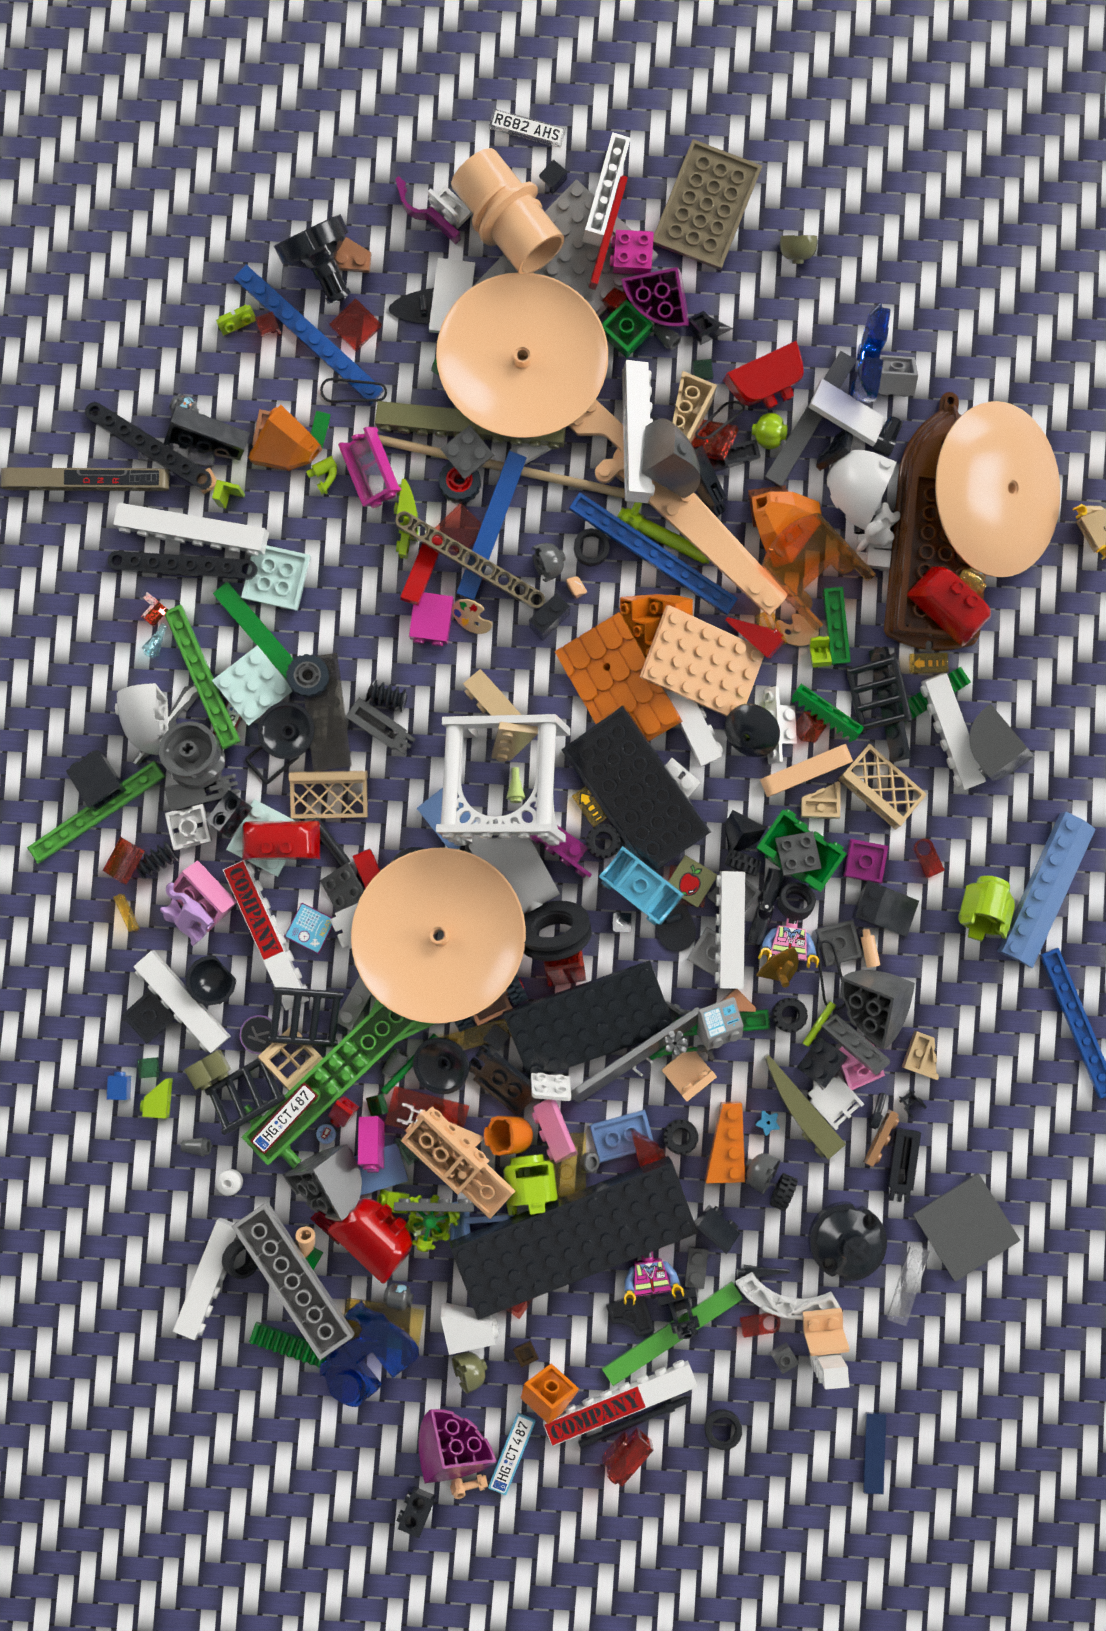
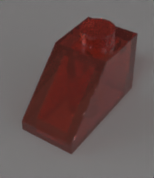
[631,1130,666,1167]

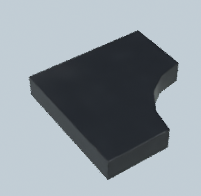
[816,430,853,471]
[606,1295,655,1337]

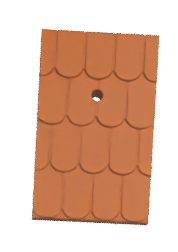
[555,612,683,741]

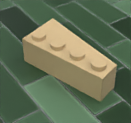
[672,371,717,443]
[463,669,521,716]

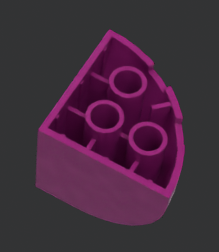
[621,267,689,327]
[419,1409,496,1484]

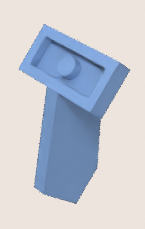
[450,1202,515,1240]

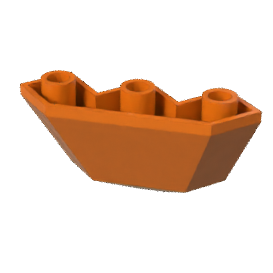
[248,404,322,471]
[752,492,823,567]
[620,594,693,658]

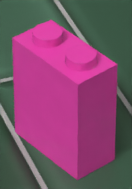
[409,593,454,647]
[358,1116,385,1173]

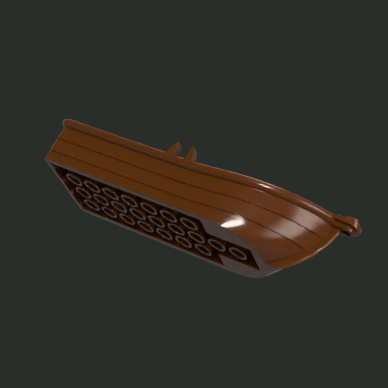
[884,392,986,651]

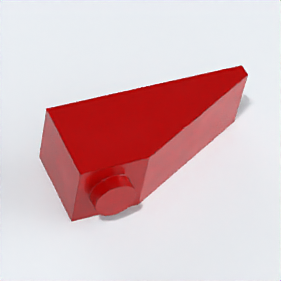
[725,617,785,658]
[328,1096,359,1128]

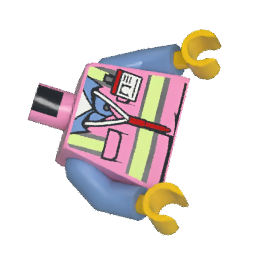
[758,918,819,968]

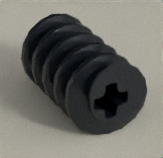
[365,679,408,713]
[134,841,178,879]

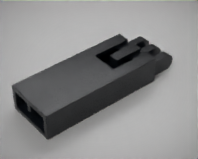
[694,445,726,517]
[887,1128,921,1203]

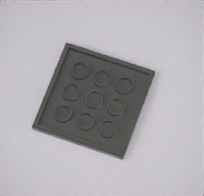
[912,1173,1021,1282]

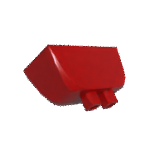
[723,341,804,409]
[907,566,991,646]
[242,821,320,860]
[328,1199,412,1284]

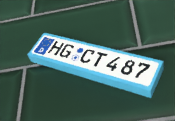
[488,1412,536,1495]

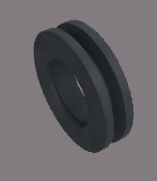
[524,901,592,961]

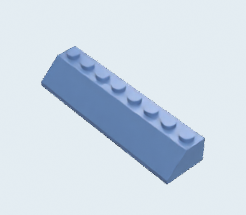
[997,812,1096,968]

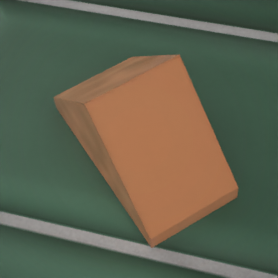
[720,988,756,1012]

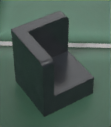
[539,159,567,195]

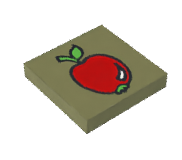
[668,855,717,908]

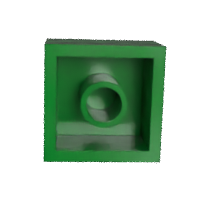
[602,299,654,358]

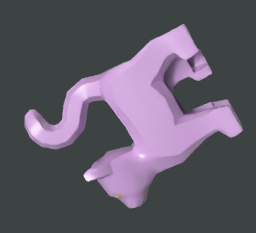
[160,882,214,946]

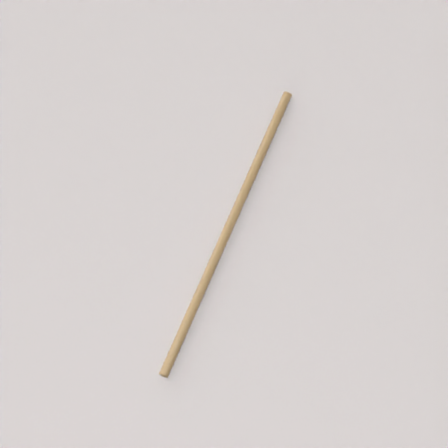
[364,432,649,504]

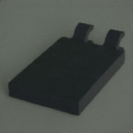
[469,1045,533,1116]

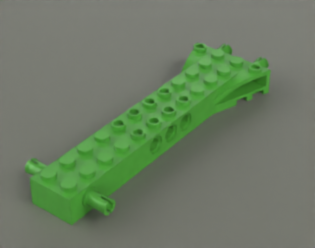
[241,1000,436,1169]

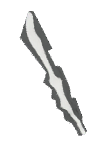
[132,685,199,766]

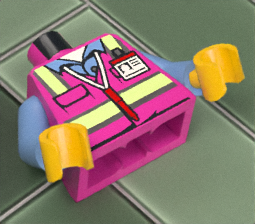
[624,1251,684,1305]

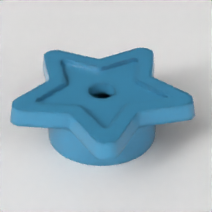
[755,1111,780,1136]

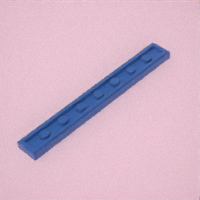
[456,450,527,600]
[1039,948,1106,1099]

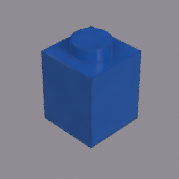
[107,1071,132,1100]

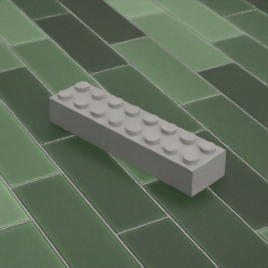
[231,1201,354,1360]

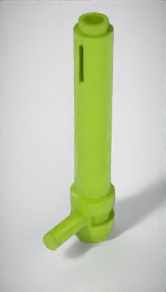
[617,502,710,564]

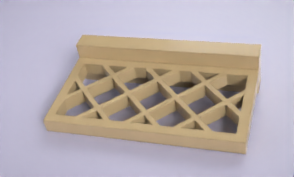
[838,744,927,830]
[289,771,368,818]

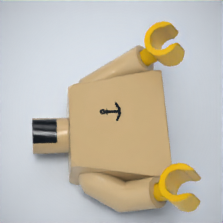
[1073,504,1106,560]

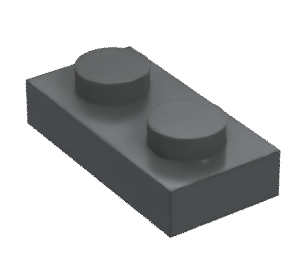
[684,1246,708,1289]

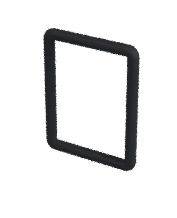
[245,745,300,784]

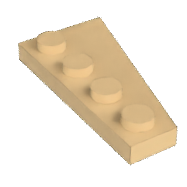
[492,722,538,762]

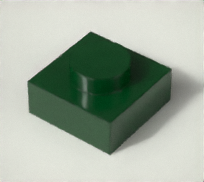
[366,1094,388,1116]

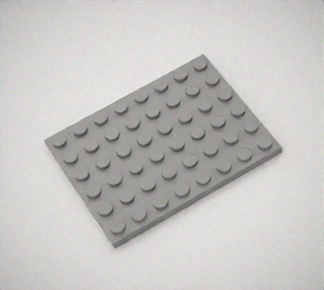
[473,179,658,318]

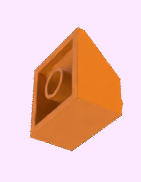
[521,1363,579,1424]

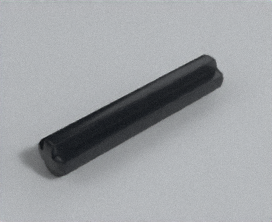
[312,818,351,867]

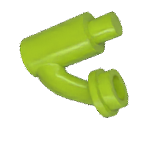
[306,456,338,495]

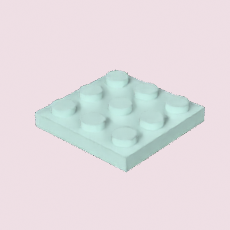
[241,545,311,611]
[212,645,293,726]
[226,799,295,877]

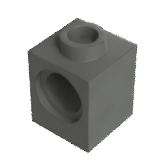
[770,1342,799,1374]

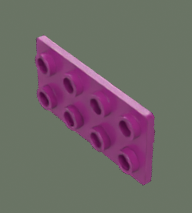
[530,825,592,878]

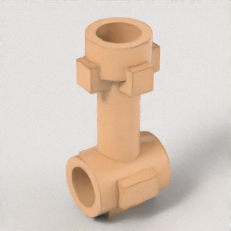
[450,1474,488,1499]

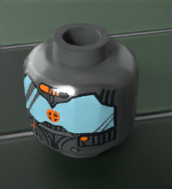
[169,394,199,416]
[383,1283,414,1311]

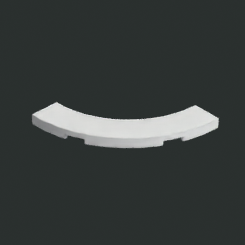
[735,1272,840,1320]

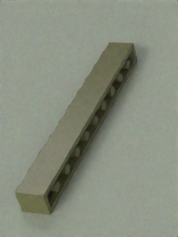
[375,401,566,449]

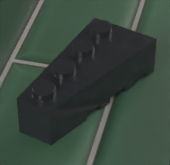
[163,405,250,461]

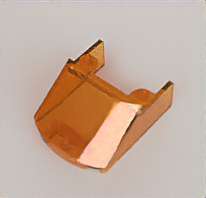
[762,513,876,630]

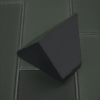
[688,311,734,345]
[725,810,767,852]

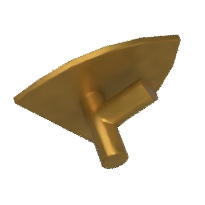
[756,947,799,988]

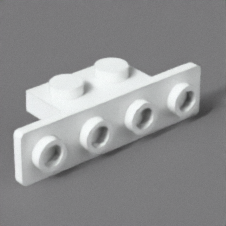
[764,686,797,764]

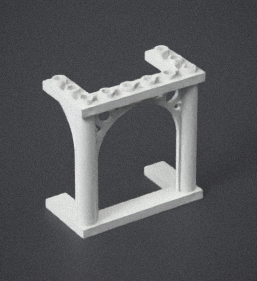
[436,714,570,846]

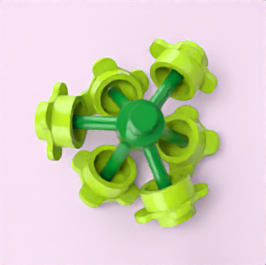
[404,1195,460,1252]

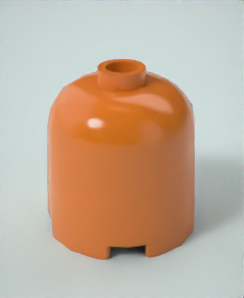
[484,1116,533,1156]

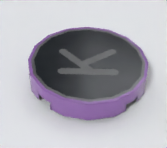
[240,1015,279,1054]

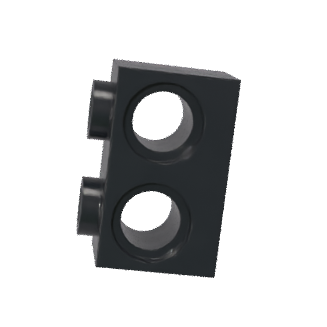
[206,790,253,838]
[396,1486,436,1538]

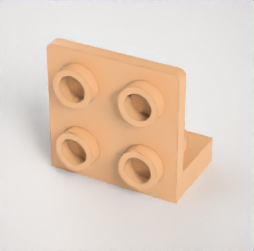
[662,1046,717,1101]
[802,1308,849,1356]

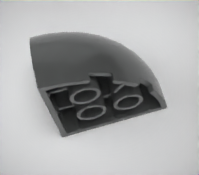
[642,418,700,498]
[969,704,1034,781]
[841,970,915,1050]
[283,1144,362,1221]

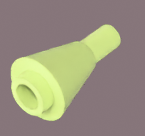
[506,767,525,803]

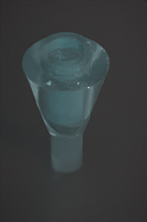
[142,623,168,658]

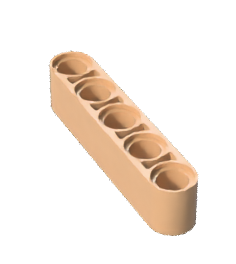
[760,744,853,797]

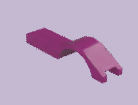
[395,176,461,245]

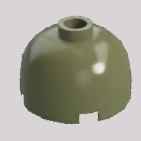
[780,235,818,264]
[452,1352,487,1394]

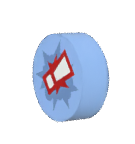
[316,1124,336,1144]

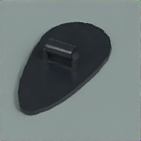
[389,288,434,325]
[656,900,696,951]

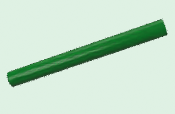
[381,1033,438,1095]

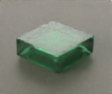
[692,359,713,380]
[137,1057,160,1079]

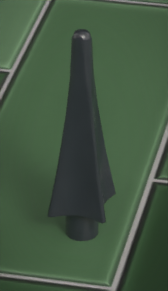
[737,1264,790,1278]

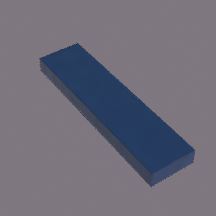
[863,1412,886,1495]

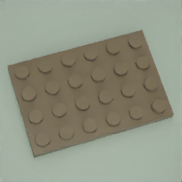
[653,139,762,270]

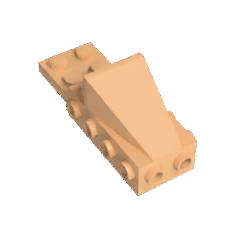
[401,1107,515,1219]

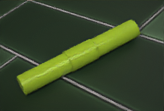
[802,1001,836,1047]

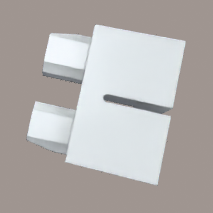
[855,532,893,571]

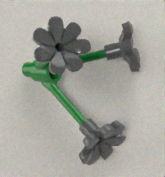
[649,1001,714,1060]

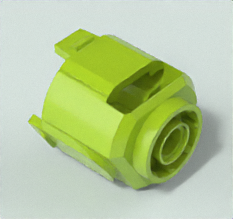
[958,876,1015,942]
[503,1154,558,1216]

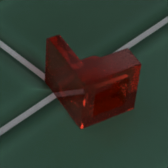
[601,287,633,314]
[255,311,282,337]
[141,592,168,627]
[796,711,827,743]

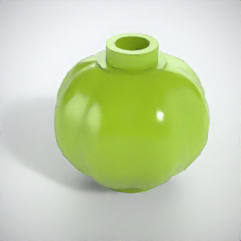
[752,413,788,449]

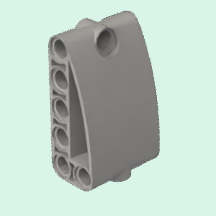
[467,818,560,914]

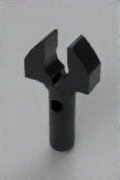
[869,1092,887,1129]

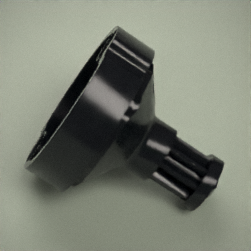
[274,214,351,304]
[808,1201,887,1281]

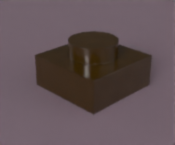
[513,1340,539,1368]

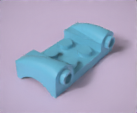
[599,846,684,925]

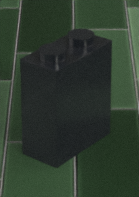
[529,593,570,641]
[66,750,127,812]

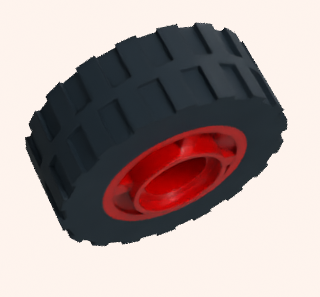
[438,462,481,504]

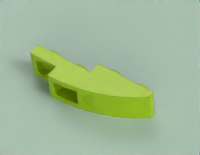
[394,479,419,559]

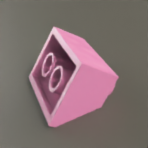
[173,861,237,932]
[532,1099,578,1164]

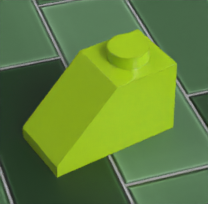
[140,1078,173,1118]

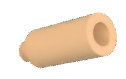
[860,928,880,968]

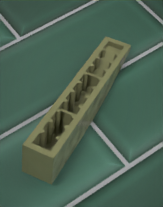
[764,1054,846,1160]

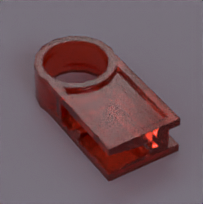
[913,838,945,878]
[740,1312,781,1338]

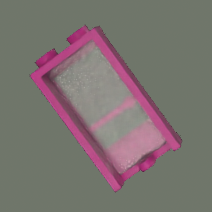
[338,427,402,508]

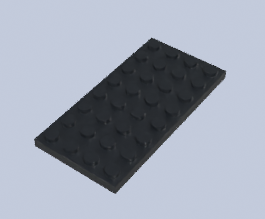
[561,705,711,871]
[503,960,673,1080]

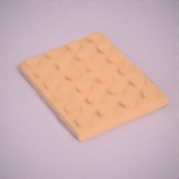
[640,605,764,717]

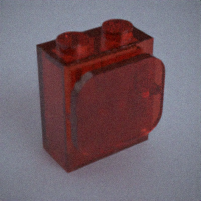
[544,950,586,987]
[602,1427,654,1487]

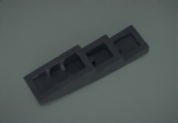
[706,439,761,472]

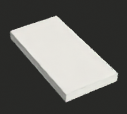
[429,258,475,333]
[809,379,886,447]

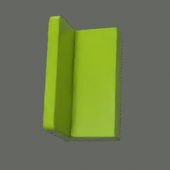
[212,480,245,509]

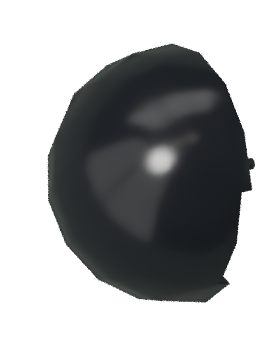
[186,955,236,1006]

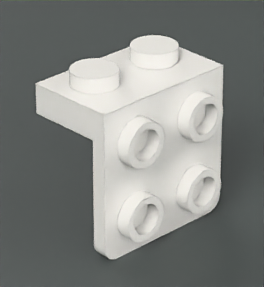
[427,186,472,229]
[530,1073,571,1101]

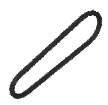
[320,378,387,403]
[695,401,745,440]
[816,940,846,1010]

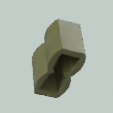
[184,1050,231,1090]

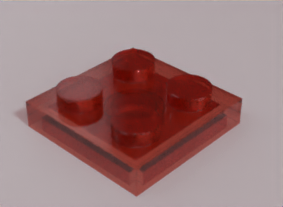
[691,419,739,460]

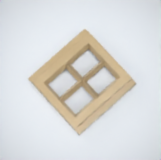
[257,1028,323,1091]

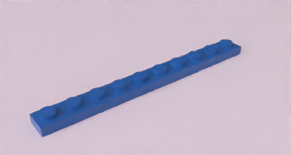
[234,264,384,404]
[569,492,738,615]

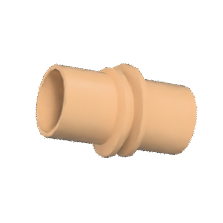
[451,148,564,274]

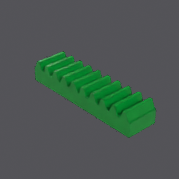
[823,587,851,665]
[900,667,971,724]
[792,683,864,742]
[249,1322,327,1368]

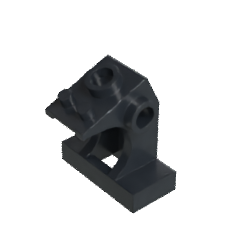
[657,1288,700,1340]

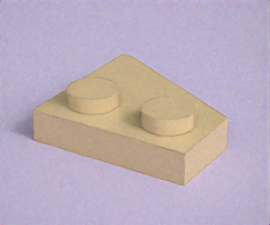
[801,781,840,819]
[902,1031,939,1080]

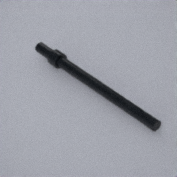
[578,1396,689,1448]

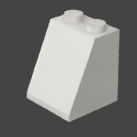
[441,1303,499,1355]

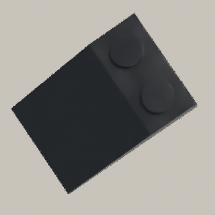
[852,881,919,937]

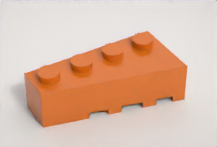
[704,1101,745,1183]

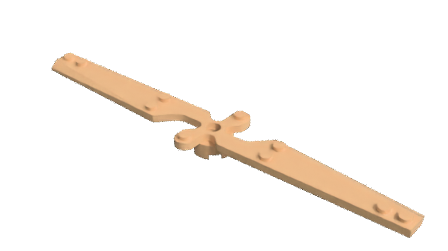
[517,355,788,616]

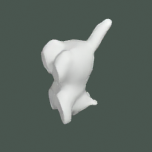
[856,502,900,552]

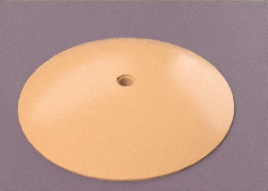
[436,272,608,438]
[936,401,1060,577]
[351,848,526,1023]

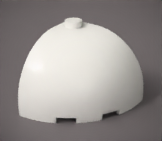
[827,450,896,530]
[115,683,168,755]

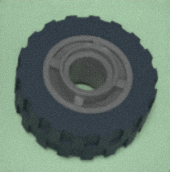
[286,654,330,698]

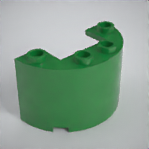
[756,809,847,892]

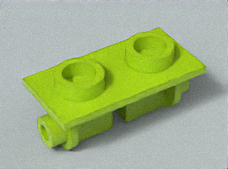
[216,304,257,336]

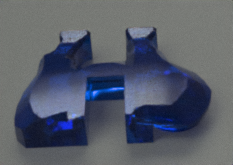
[850,302,891,403]
[320,1300,419,1407]

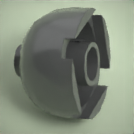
[531,542,566,582]
[745,1153,780,1194]

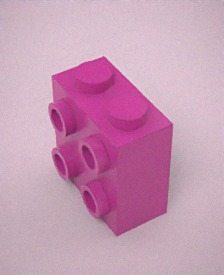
[610,229,654,275]

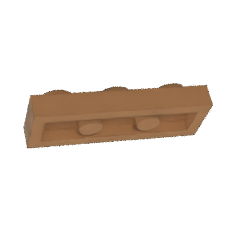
[863,1109,899,1167]

